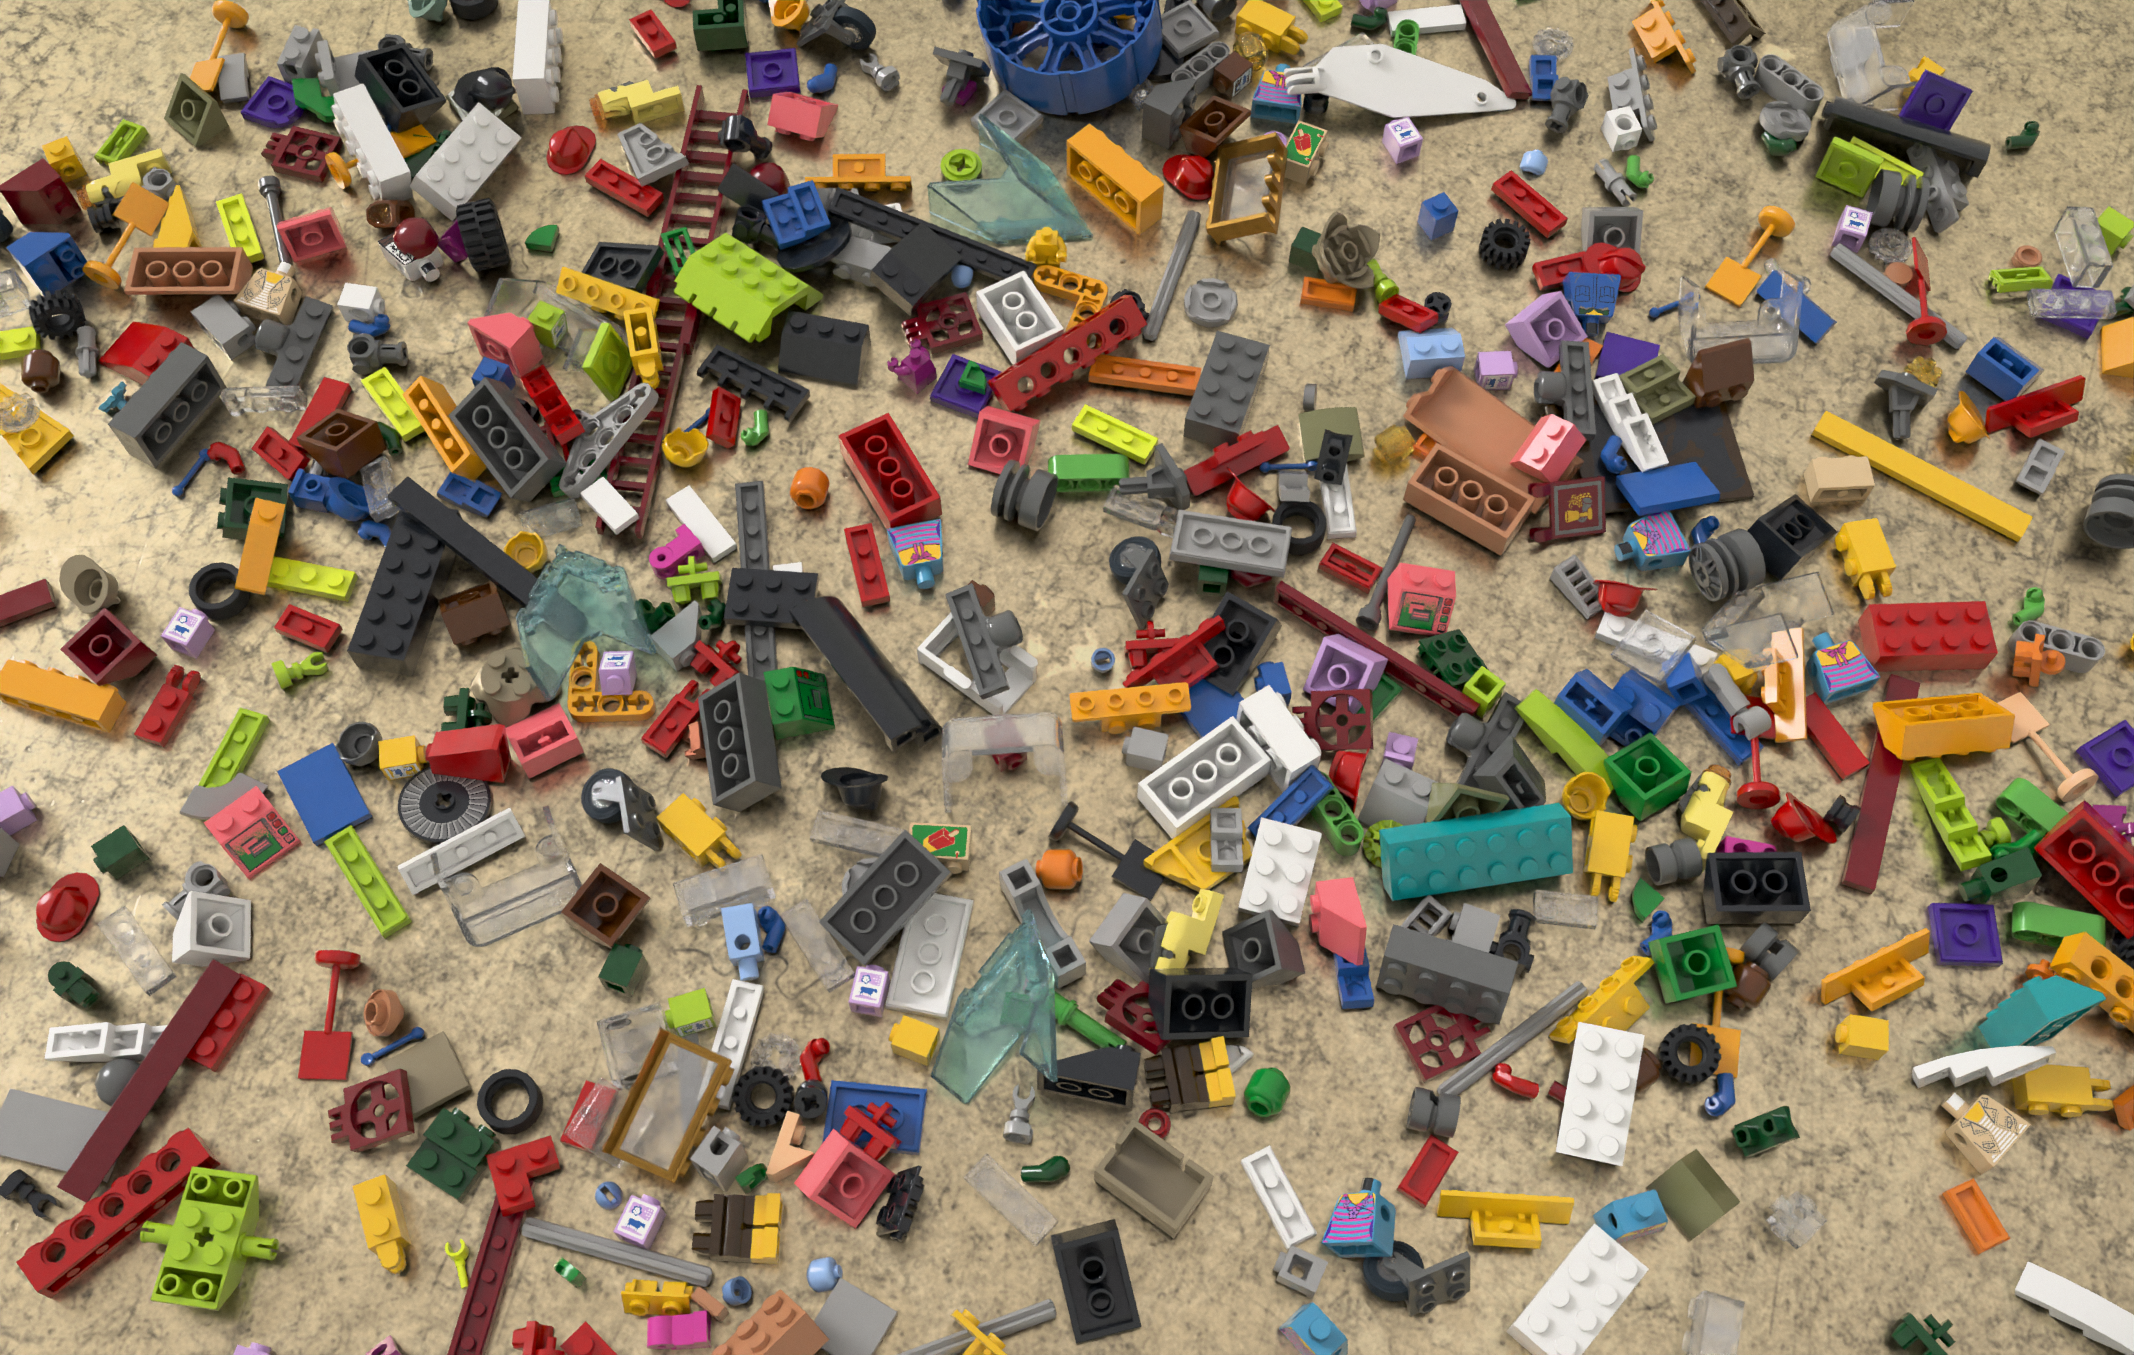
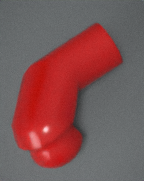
[207,442,245,474]
[799,1038,830,1082]
[1492,1063,1539,1099]

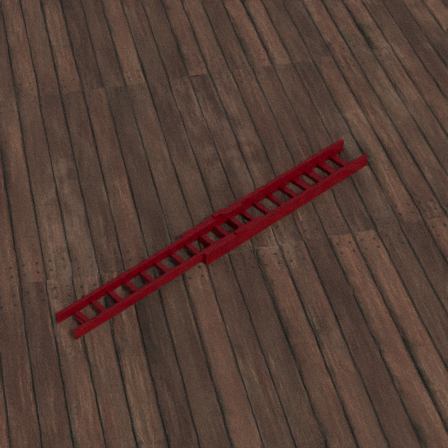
[595,85,750,539]

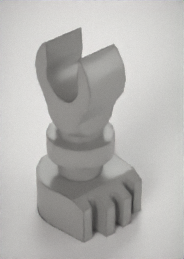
[860,53,900,91]
[1003,1084,1035,1144]

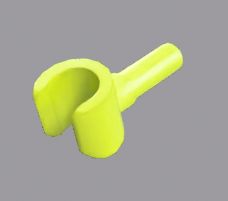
[445,1238,469,1289]

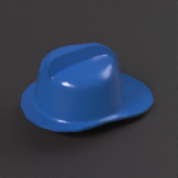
[326,477,395,522]

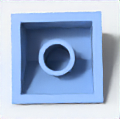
[1398,327,1465,379]

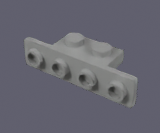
[1607,47,1657,142]
[1907,143,1969,233]

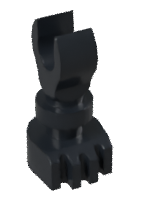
[0,1169,61,1219]

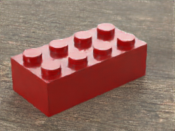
[838,413,942,530]
[1858,601,1998,672]

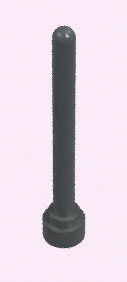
[258,176,294,279]
[1356,515,1416,630]

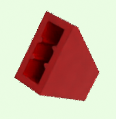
[425,724,511,783]

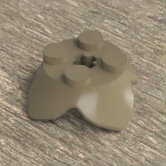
[1312,212,1381,289]
[471,647,562,728]

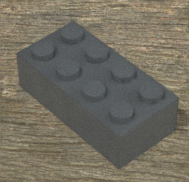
[1183,330,1270,446]
[108,342,226,469]
[448,377,567,502]
[698,673,782,812]
[819,830,953,965]
[1376,924,1518,1025]

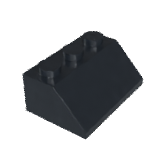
[354,43,447,133]
[778,310,871,388]
[1703,852,1811,924]
[1148,967,1253,1040]

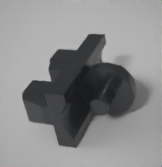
[1314,429,1353,485]

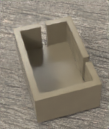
[1094,1118,1214,1238]

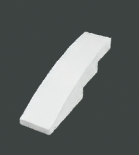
[1592,373,1669,472]
[45,1022,167,1062]
[1912,1046,2056,1088]
[2015,1262,2134,1355]

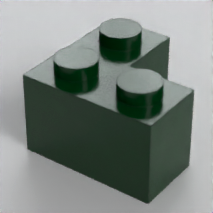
[693,0,748,51]

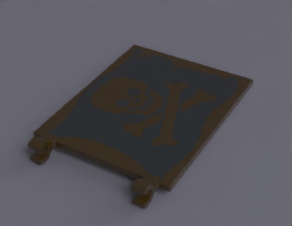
[1541,395,1754,513]

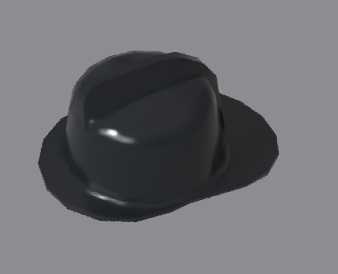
[454,67,516,112]
[821,767,888,810]

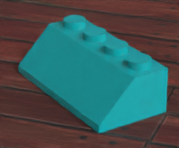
[1978,975,2106,1048]

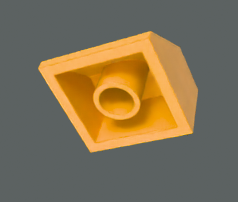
[2100,317,2134,378]

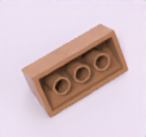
[124,247,253,295]

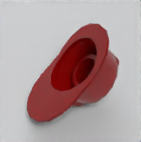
[546,125,596,175]
[1162,154,1215,200]
[1583,242,1646,292]
[1226,467,1275,521]
[1593,580,1658,617]
[1329,748,1370,813]
[1771,792,1837,844]
[36,872,99,942]

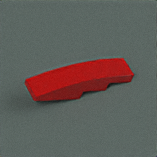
[520,364,585,446]

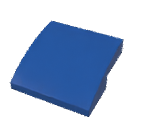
[762,180,831,250]

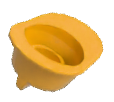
[769,0,810,31]
[1947,390,1990,444]

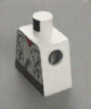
[378,217,444,282]

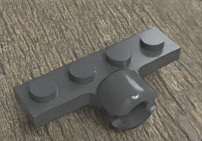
[255,296,333,399]
[1534,340,1596,441]
[945,583,1023,700]
[1446,692,1524,789]

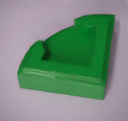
[525,225,559,252]
[959,360,987,395]
[1632,878,1665,922]
[735,1163,768,1194]
[553,1257,587,1288]

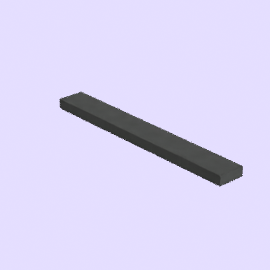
[735,481,778,681]

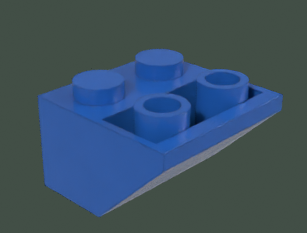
[6,232,87,297]
[1965,337,2044,401]
[1554,669,1633,747]
[1610,669,1681,747]

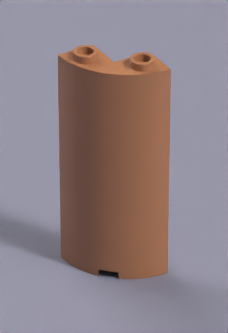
[1403,366,1585,514]

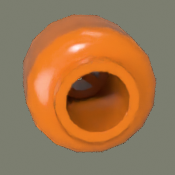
[790,467,830,509]
[1036,849,1083,890]

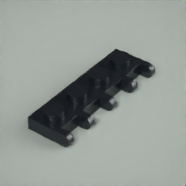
[697,344,810,422]

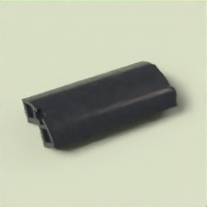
[1821,96,1991,178]
[789,596,944,752]

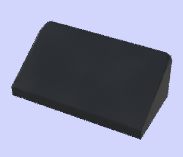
[718,163,779,214]

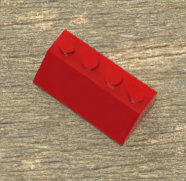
[2034,800,2134,939]

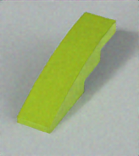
[1515,689,1614,791]
[1909,758,1992,871]

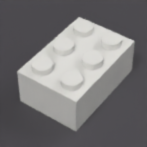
[976,270,1064,365]
[1236,685,1321,793]
[1238,817,1322,927]

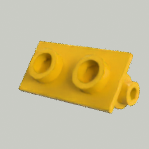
[621,1279,694,1316]

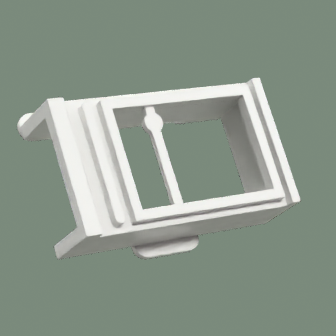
[917,612,1038,721]

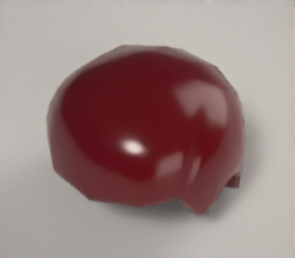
[749,162,790,196]
[393,217,439,259]

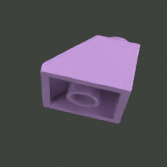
[1505,291,1588,368]
[1303,634,1388,714]

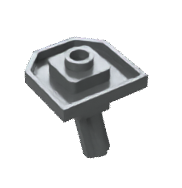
[933,47,991,106]
[1874,370,1938,439]
[1119,443,1190,510]

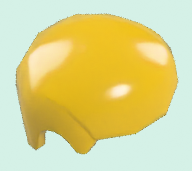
[662,427,709,467]
[504,531,548,574]
[1562,772,1611,820]

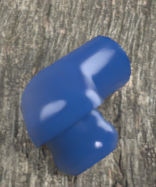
[1691,516,1720,545]
[358,520,392,548]
[1704,1073,1736,1116]

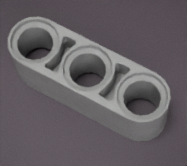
[1171,41,1230,95]
[1754,54,1824,118]
[2008,620,2105,673]

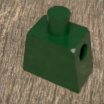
[1958,848,2042,905]

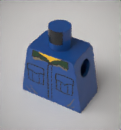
[1563,272,1621,338]

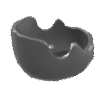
[335,721,383,766]
[95,1059,140,1107]

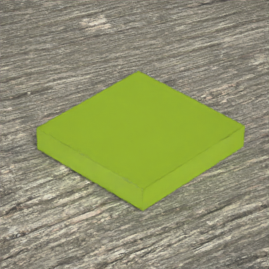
[1815,136,1884,198]
[582,323,633,401]

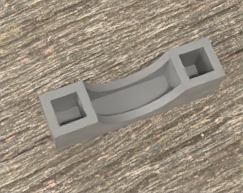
[999,858,1086,989]

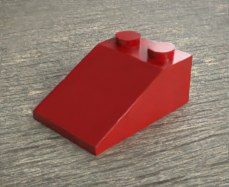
[98,321,195,385]

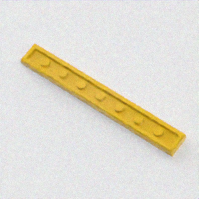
[1811,411,2033,542]

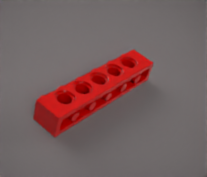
[987,295,1147,413]
[16,1127,221,1299]

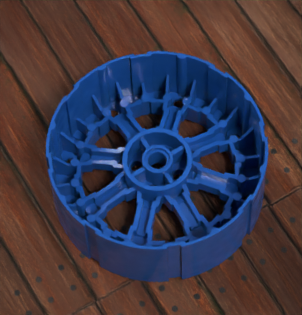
[976,0,1163,115]

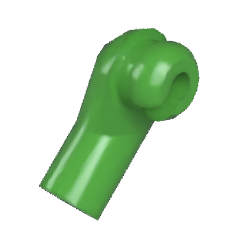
[1626,155,1654,189]
[2012,587,2045,627]

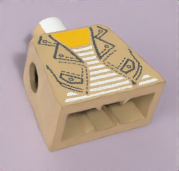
[234,262,302,325]
[1941,1092,2031,1175]

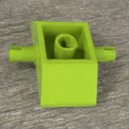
[140,1166,279,1311]

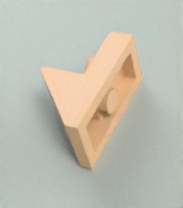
[766,1111,815,1183]

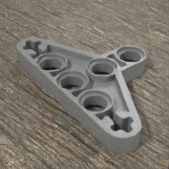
[559,383,659,499]

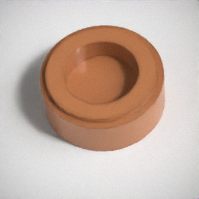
[2012,245,2042,268]
[1883,262,1913,288]

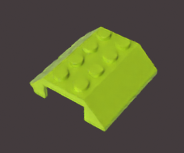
[674,233,823,343]

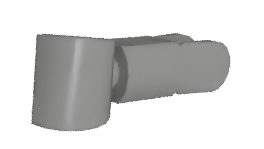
[1703,663,1772,740]

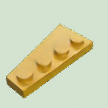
[0,383,74,475]

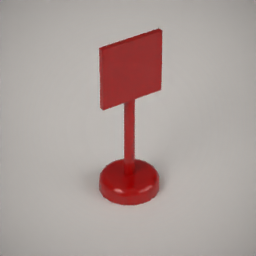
[1906,237,1947,346]
[1730,695,1781,809]
[298,950,361,1080]

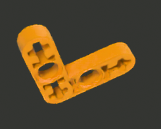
[1033,265,1108,345]
[567,640,656,723]

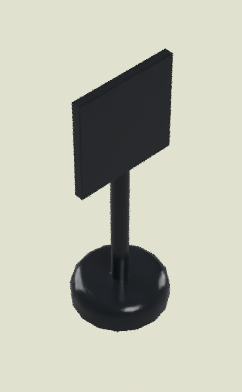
[1048,801,1165,901]

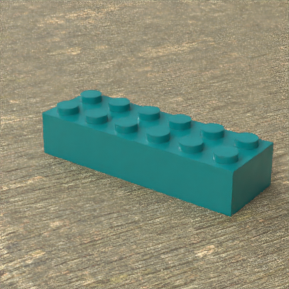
[1379,803,1573,901]

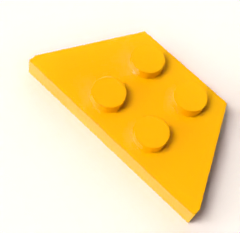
[1143,795,1252,892]

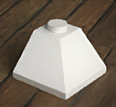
[172,891,251,967]

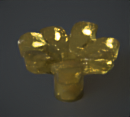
[1905,356,1942,387]

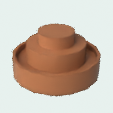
[364,989,404,1036]

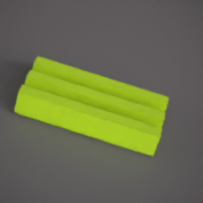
[94,119,148,167]
[1988,266,2053,293]

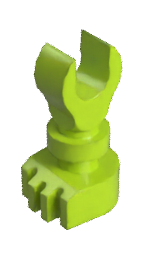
[1367,258,1399,304]
[271,652,329,689]
[1978,817,2011,848]

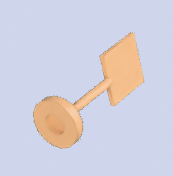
[1997,692,2099,802]

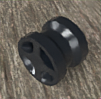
[1303,93,1329,115]
[87,202,119,233]
[1424,292,1452,327]
[1823,794,1862,833]
[794,1079,828,1118]

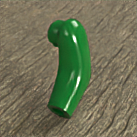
[1989,828,2044,861]

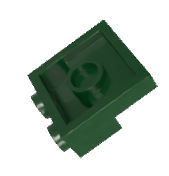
[217,477,288,540]
[406,1107,501,1203]

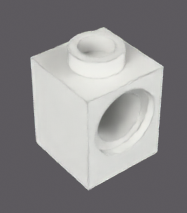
[1601,106,1642,152]
[337,283,385,324]

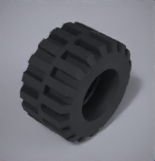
[456,198,510,272]

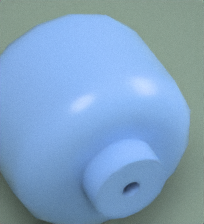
[1520,150,1548,175]
[807,1257,843,1292]

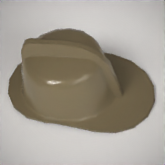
[59,555,121,613]

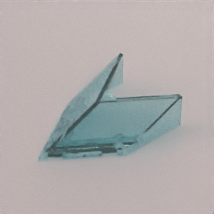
[927,113,1093,244]
[516,544,657,702]
[930,908,1058,1104]

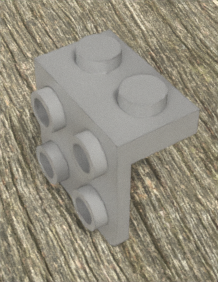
[315,40,374,96]

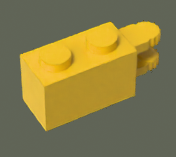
[1235,0,1308,55]
[623,306,664,389]
[1835,518,1896,600]
[656,793,742,873]
[1583,810,1637,902]
[2012,1064,2114,1118]
[353,1174,412,1275]

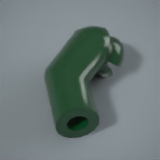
[1351,7,1388,30]
[2005,121,2040,150]

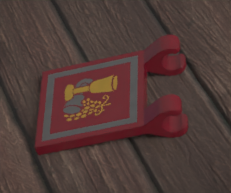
[1528,476,1606,543]

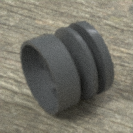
[1866,169,1930,233]
[991,459,1058,532]
[2084,474,2134,549]
[1689,528,1766,602]

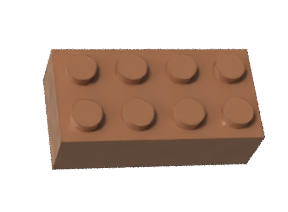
[1403,443,1536,556]
[711,1289,829,1355]

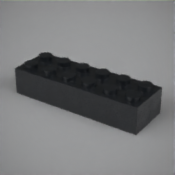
[347,508,462,676]

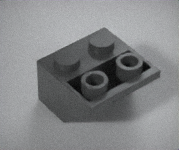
[1142,78,1198,150]
[1473,736,1546,811]

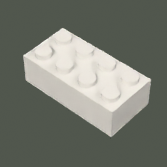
[512,0,563,114]
[331,83,413,201]
[409,102,522,221]
[1137,716,1271,839]
[1556,1022,1645,1166]
[1506,1223,1649,1355]

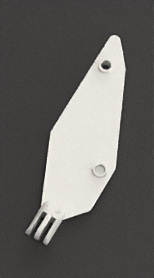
[1284,44,1516,118]

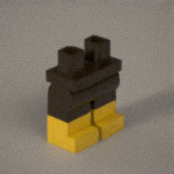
[1144,1036,1236,1113]
[692,1193,783,1265]

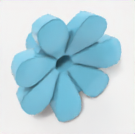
[98,381,128,413]

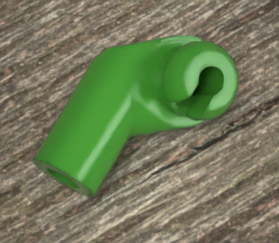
[741,409,769,446]

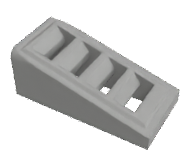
[1549,554,1603,620]
[1401,895,1453,937]

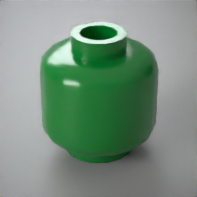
[1244,1067,1291,1117]

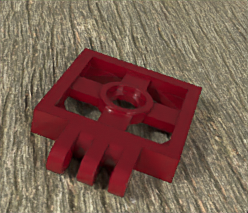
[261,126,344,183]
[901,292,983,354]
[1292,689,1374,751]
[1096,979,1171,1055]
[1393,1005,1492,1083]
[328,1069,415,1153]

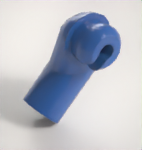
[807,63,837,93]
[348,314,391,337]
[1600,435,1627,474]
[757,906,785,953]
[1640,910,1673,956]

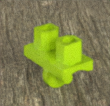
[666,556,723,605]

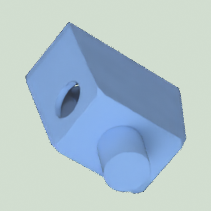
[721,903,764,981]

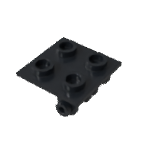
[876,1166,925,1242]

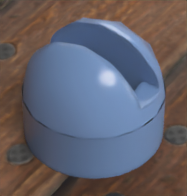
[951,265,973,288]
[1091,648,1115,673]
[595,1182,623,1210]
[722,1276,751,1306]

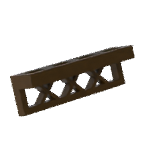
[1701,0,1766,46]

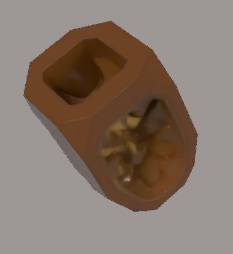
[366,200,415,229]

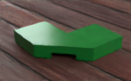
[292,78,336,122]

